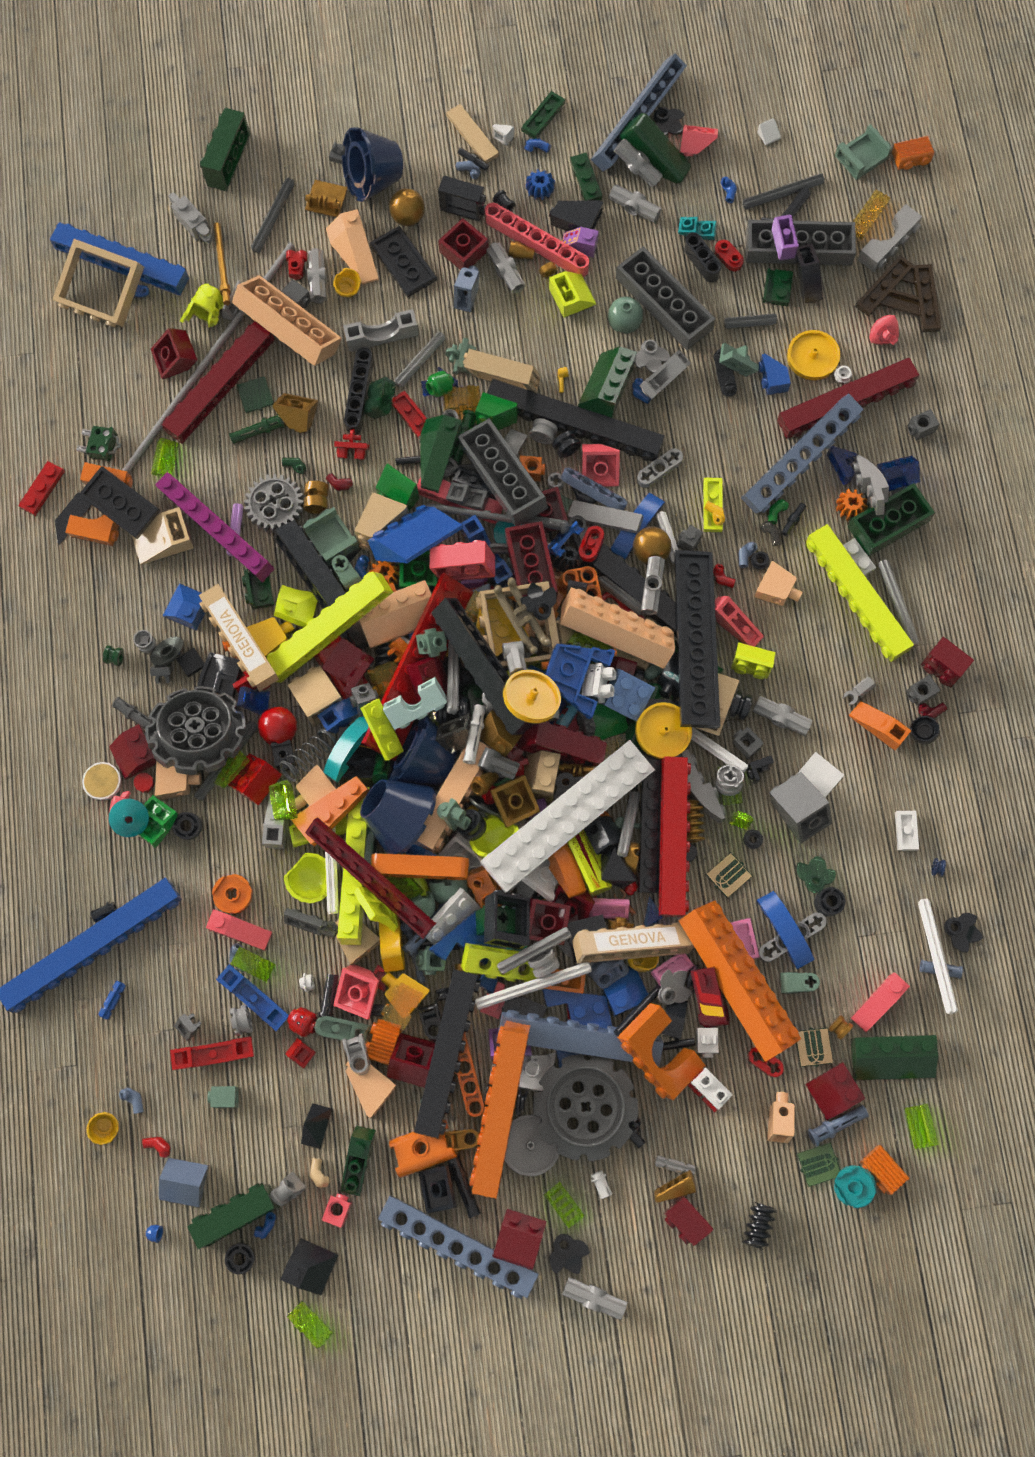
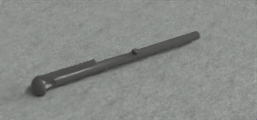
[426,503,570,534]

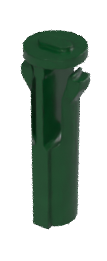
[372,752,391,784]

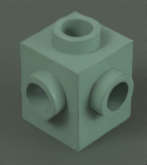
[416,628,447,657]
[416,946,446,975]

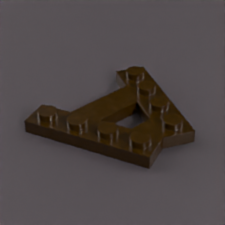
[855,255,941,332]

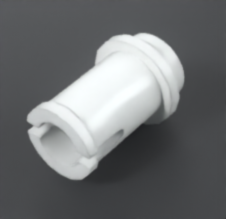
[591,1170,612,1199]

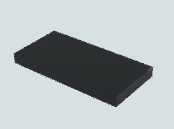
[370,226,437,298]
[79,466,161,540]

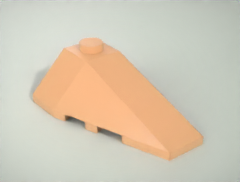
[326,209,379,285]

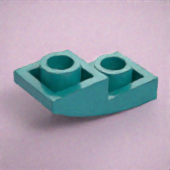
[678,217,717,240]

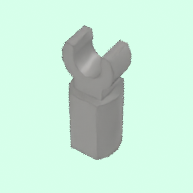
[842,676,876,706]

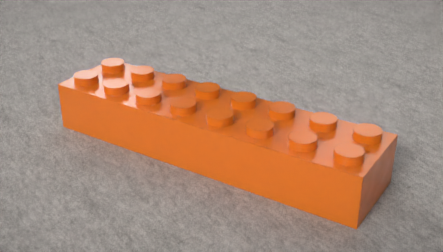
[679,900,801,1062]
[469,1021,530,1198]

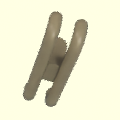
[494,577,551,654]

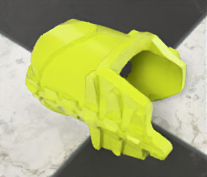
[179,284,224,328]

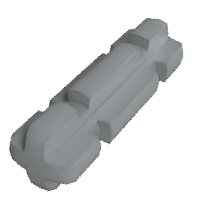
[655,1156,696,1176]

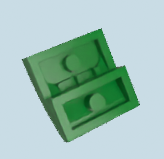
[593,702,628,741]
[138,795,178,848]

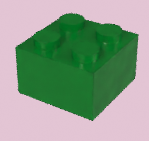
[399,550,438,593]

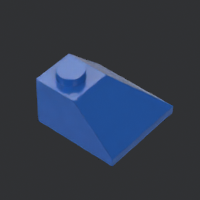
[162,583,205,631]
[602,966,648,1017]

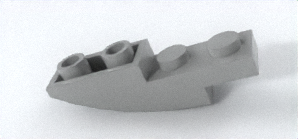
[853,455,889,515]
[682,750,726,823]

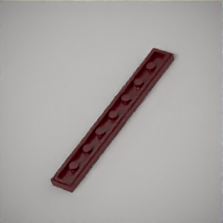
[305,817,437,939]

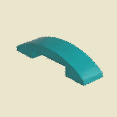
[323,716,369,783]

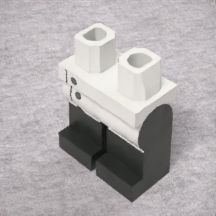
[561,663,617,706]

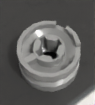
[529,418,558,445]
[715,765,744,796]
[528,949,560,978]
[230,1005,253,1036]

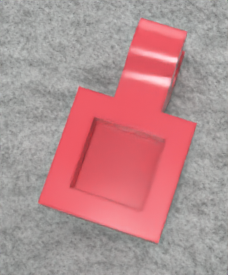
[480,982,506,1019]

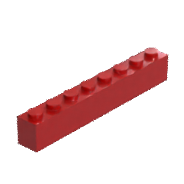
[659,756,691,917]

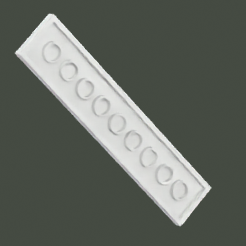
[480,740,655,893]

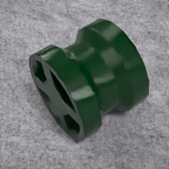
[103,645,124,666]

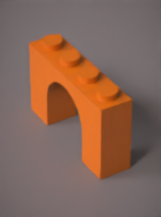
[65,462,133,546]
[617,1003,706,1100]

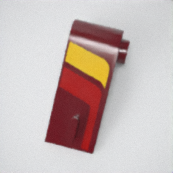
[690,967,730,1028]

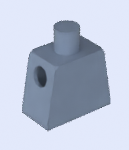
[454,266,479,312]

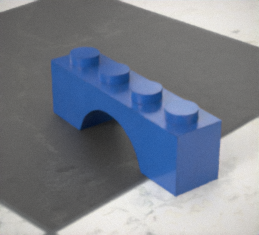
[460,515,514,588]

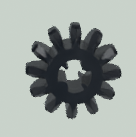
[551,544,583,574]

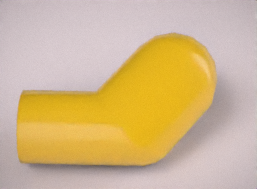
[704,501,725,525]

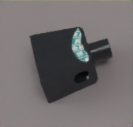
[657,652,679,699]

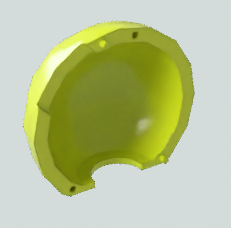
[469,815,519,859]
[284,853,327,903]

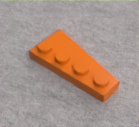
[290,777,370,846]

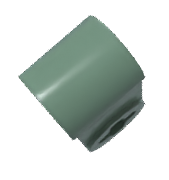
[332,555,362,592]
[780,972,820,994]

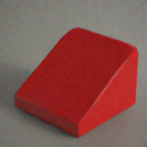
[285,1038,316,1069]

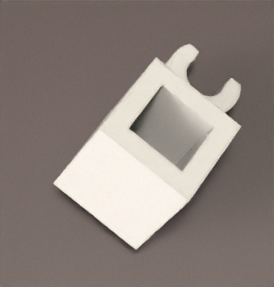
[696,1028,719,1058]

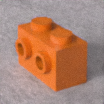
[467,865,507,908]

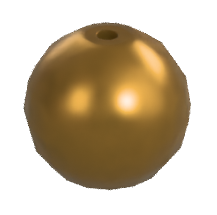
[389,188,425,226]
[633,527,672,565]

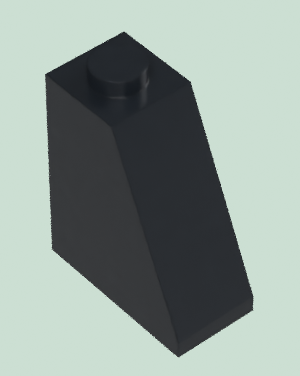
[549,201,604,232]
[796,244,823,304]

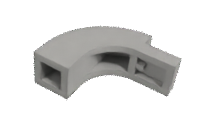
[640,350,691,400]

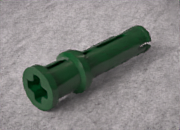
[452,410,476,464]
[229,414,285,444]

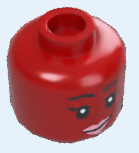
[287,1007,317,1037]

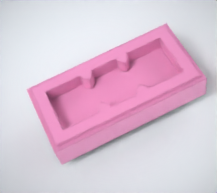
[589,898,630,920]
[730,918,760,959]
[651,954,695,986]

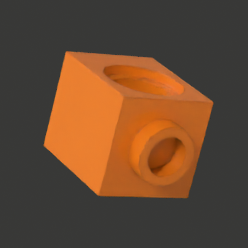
[520,456,545,482]

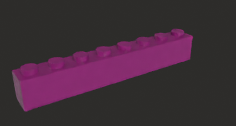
[155,472,275,582]

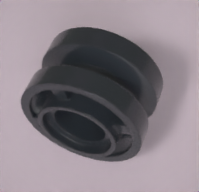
[552,431,581,458]
[729,691,753,721]
[456,809,487,841]
[172,812,203,840]
[814,887,846,917]
[224,1243,255,1274]

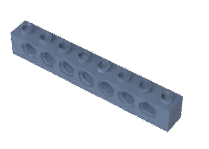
[741,393,864,514]
[378,1195,539,1300]

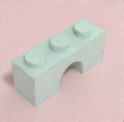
[383,677,447,730]

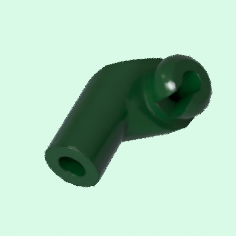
[282,457,307,474]

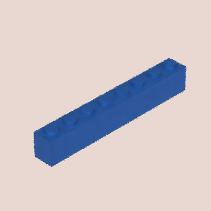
[50,222,189,296]

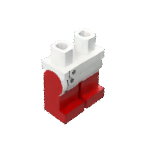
[687,1068,733,1113]

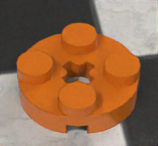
[212,874,253,914]

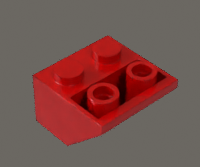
[226,753,282,806]

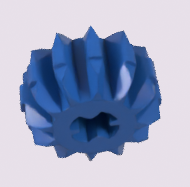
[525,169,555,201]

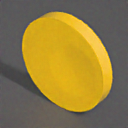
[787,330,840,381]
[503,670,561,723]
[635,702,692,759]

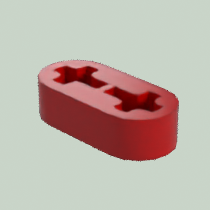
[748,1047,784,1078]

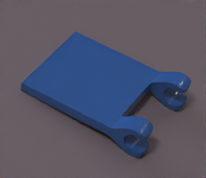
[548,521,584,557]

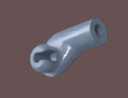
[119,1088,144,1114]

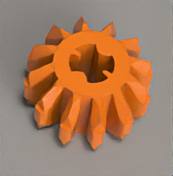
[836,489,868,521]
[369,561,400,585]

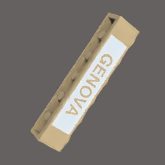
[199,584,279,692]
[572,922,694,964]

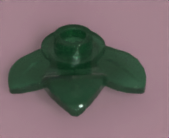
[796,856,836,893]

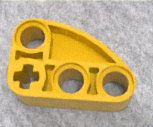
[379,915,405,972]

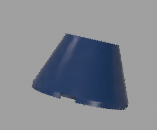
[342,127,403,202]
[388,715,457,787]
[360,779,436,854]

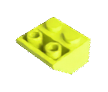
[549,271,596,318]
[731,642,775,679]

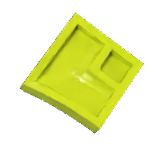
[274,585,318,628]
[354,887,398,932]

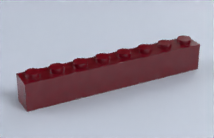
[162,321,275,444]
[777,357,919,439]

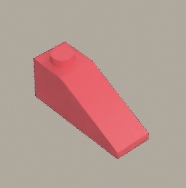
[715,596,764,647]
[206,909,272,951]
[850,972,910,1033]

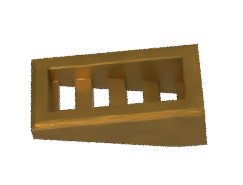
[655,1170,696,1203]

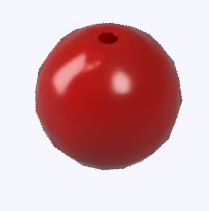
[258,706,297,745]

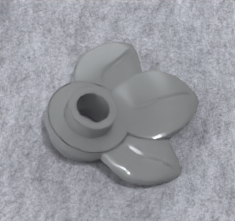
[635,340,670,373]
[658,969,692,1005]

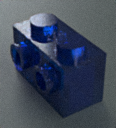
[877,456,920,491]

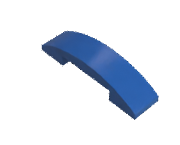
[611,492,665,560]
[756,891,815,969]
[216,964,289,1032]

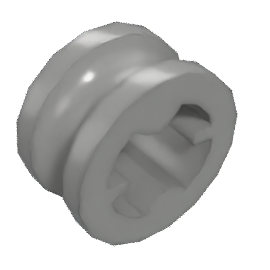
[548,472,564,490]

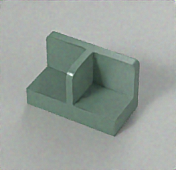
[719,343,759,377]

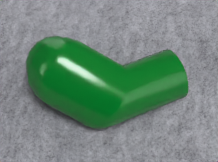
[768,499,789,524]

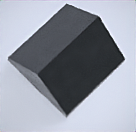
[418,1165,458,1214]

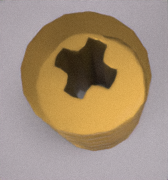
[687,801,705,843]

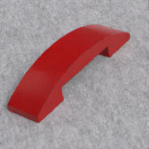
[170,1036,254,1070]

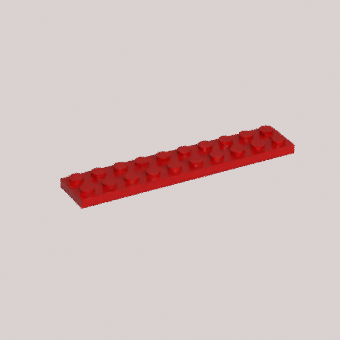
[362,573,474,761]

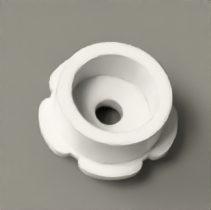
[834,366,852,383]
[299,973,315,993]

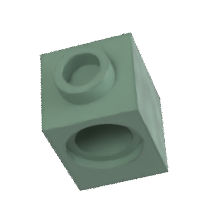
[207,1086,239,1108]

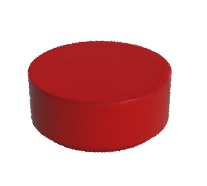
[134,773,154,793]

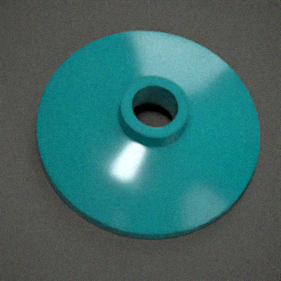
[109,799,149,837]

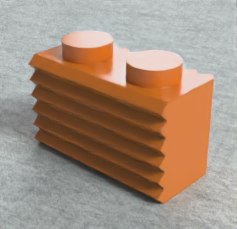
[892,136,934,170]
[366,1019,403,1066]
[860,1145,909,1195]

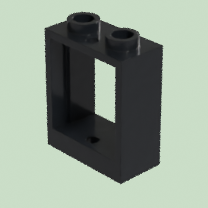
[438,176,487,222]
[484,890,530,950]

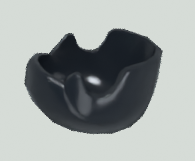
[910,716,940,745]

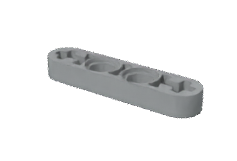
[758,912,826,963]

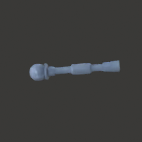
[400,922,426,983]

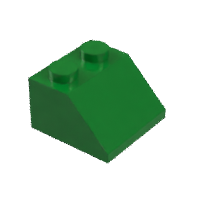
[475,392,518,431]
[376,463,420,512]

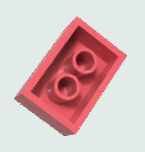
[429,540,495,581]

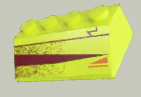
[567,829,612,897]

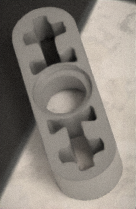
[637,448,683,488]

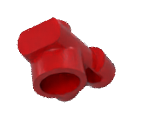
[286,250,308,280]

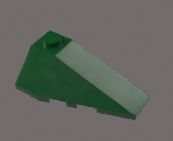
[420,415,462,493]

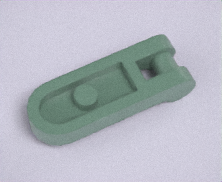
[315,1016,371,1043]

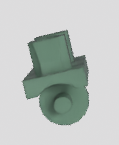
[445,337,476,375]
[437,798,471,831]

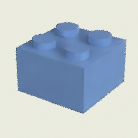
[601,668,655,722]

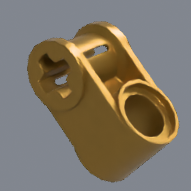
[444,1129,479,1152]

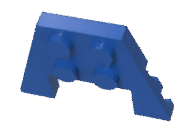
[545,644,615,719]
[429,910,505,994]
[543,989,612,1068]

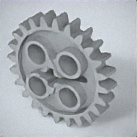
[244,474,304,532]

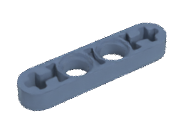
[561,468,627,510]

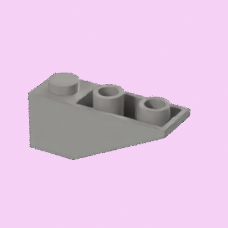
[262,791,290,849]

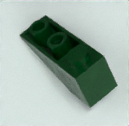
[340,1125,376,1196]

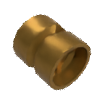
[304,481,329,514]

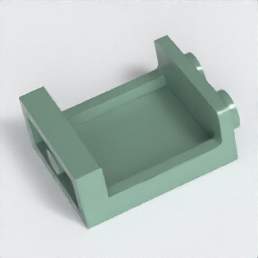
[835,124,892,180]
[303,507,359,567]

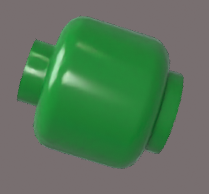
[426,371,454,398]

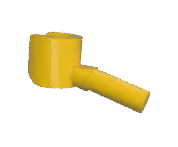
[557,367,569,393]

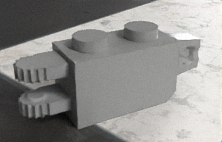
[168,192,212,244]

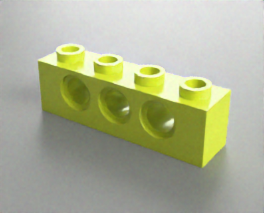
[461,943,537,983]

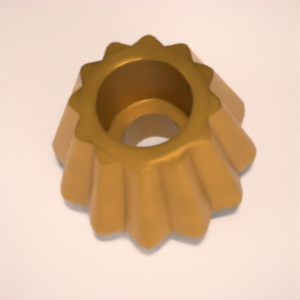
[608,917,634,930]

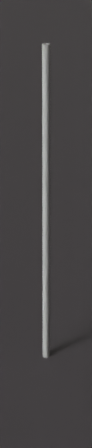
[122,242,295,473]

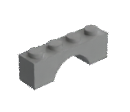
[858,204,922,272]
[343,309,419,352]

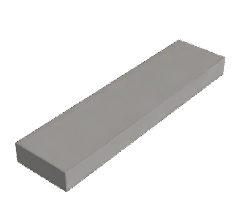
[568,500,644,534]

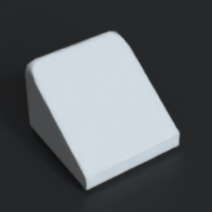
[757,118,781,145]
[492,124,514,146]

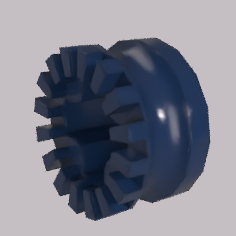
[931,858,946,877]

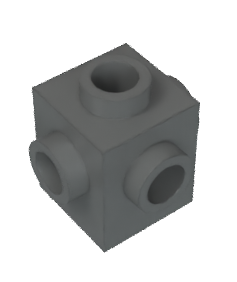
[349,683,379,717]

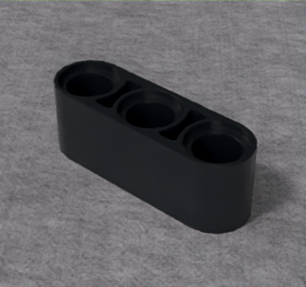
[684,233,721,283]

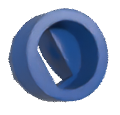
[146,1225,163,1243]

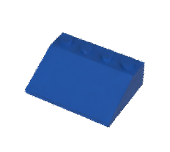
[367,505,463,563]

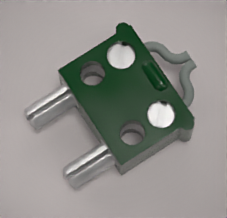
[77,426,121,462]

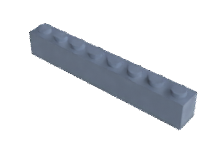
[591,53,687,171]
[498,1010,664,1066]

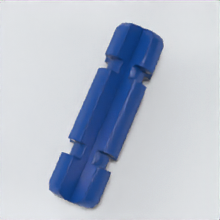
[98,981,126,1020]

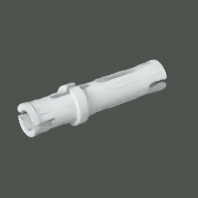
[463,705,486,764]

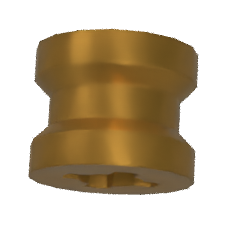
[828,1015,853,1040]

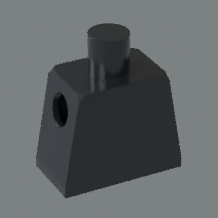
[584,816,621,854]

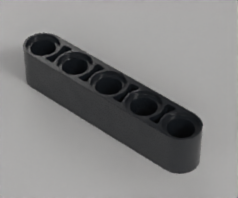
[344,347,374,435]

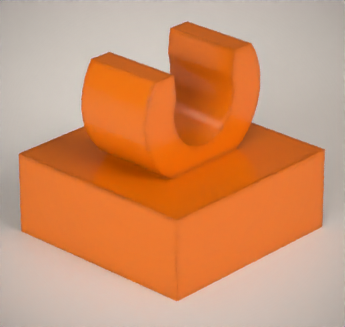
[387,637,408,663]

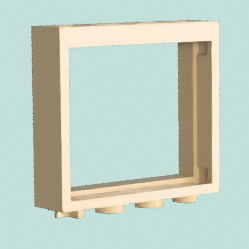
[52,239,144,327]
[463,349,541,393]
[476,581,560,668]

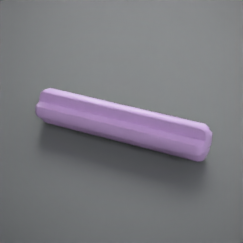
[227,503,243,556]

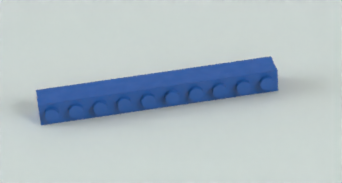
[0,877,182,1013]

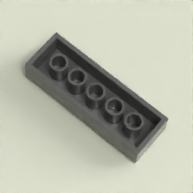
[746,220,856,265]
[616,246,716,350]
[458,419,548,526]

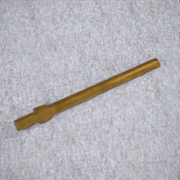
[214,222,231,306]

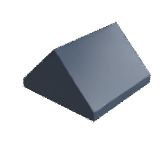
[159,1158,209,1207]

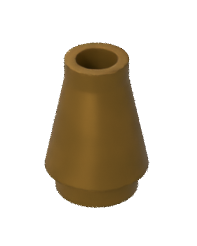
[508,241,535,259]
[471,772,499,795]

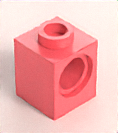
[322,1193,352,1228]

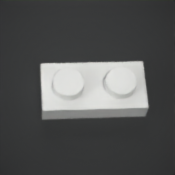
[843,538,876,576]
[895,811,919,851]

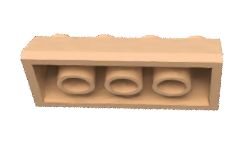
[358,580,432,649]

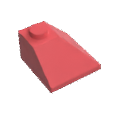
[680,125,718,156]
[582,444,620,486]
[333,964,379,1020]

